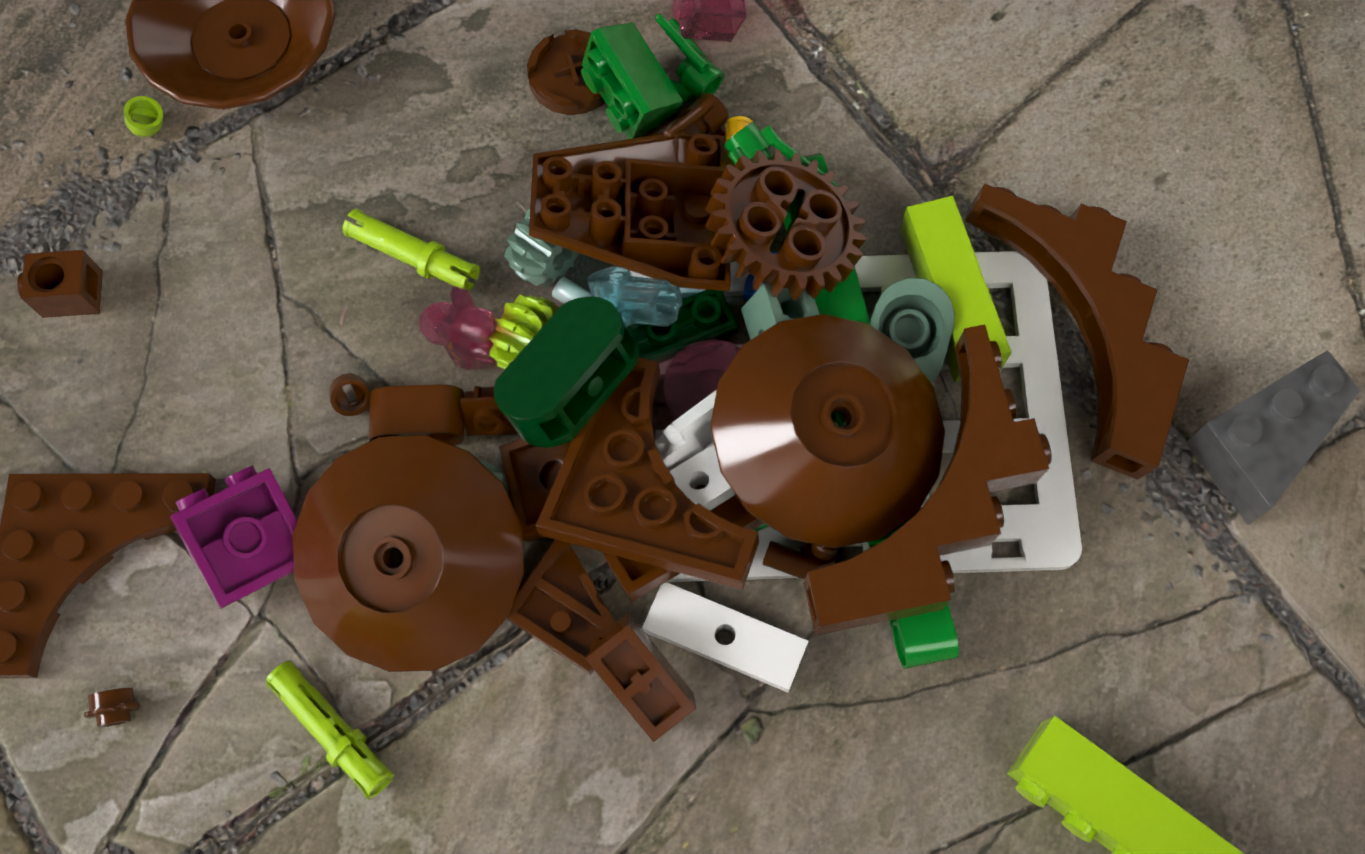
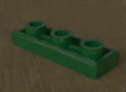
[624,290,739,364]

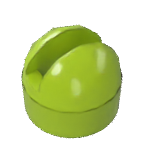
[124,96,163,137]

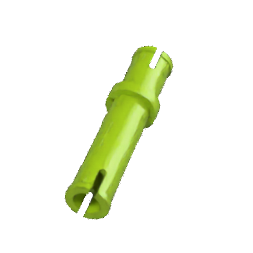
[342,208,480,293]
[265,660,395,800]

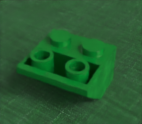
[581,22,683,139]

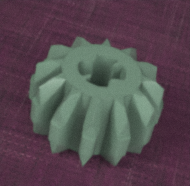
[504,208,581,288]

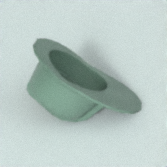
[870,278,955,384]

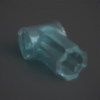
[587,266,683,327]

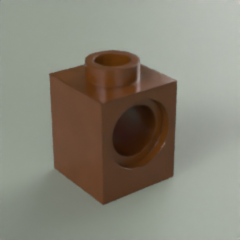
[17,250,103,318]

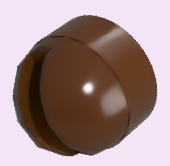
[329,373,370,416]

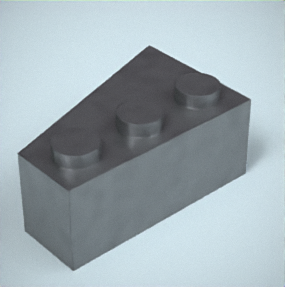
[1186,350,1361,525]

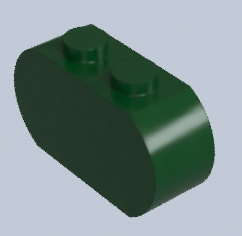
[494,296,639,448]

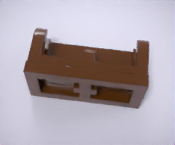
[585,612,696,742]

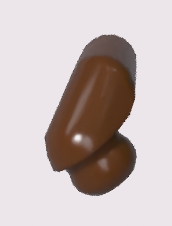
[762,540,840,579]

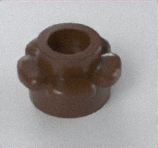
[84,688,140,727]

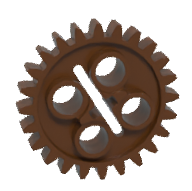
[705,149,867,300]

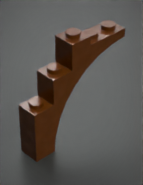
[965,184,1189,480]
[803,324,1052,636]

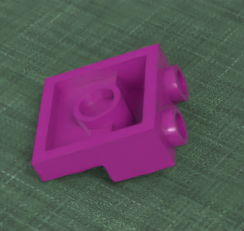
[170,465,297,609]

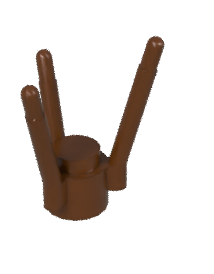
[644,93,729,139]

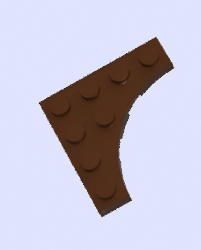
[535,358,759,590]
[0,473,216,678]

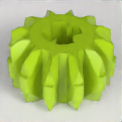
[489,294,560,370]

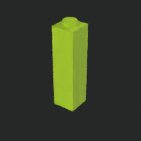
[899,196,1012,383]

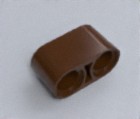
[369,384,464,445]

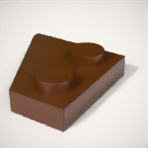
[506,539,616,675]

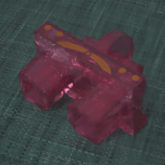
[419,286,497,370]

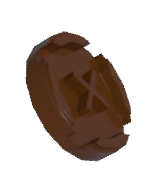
[527,29,605,115]

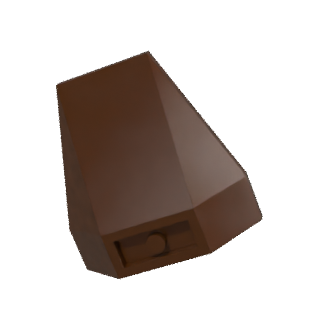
[529,132,731,291]

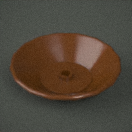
[125,0,336,110]
[710,314,945,548]
[293,435,524,672]

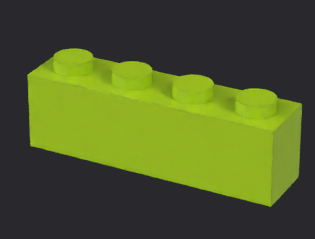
[1007,715,1244,854]

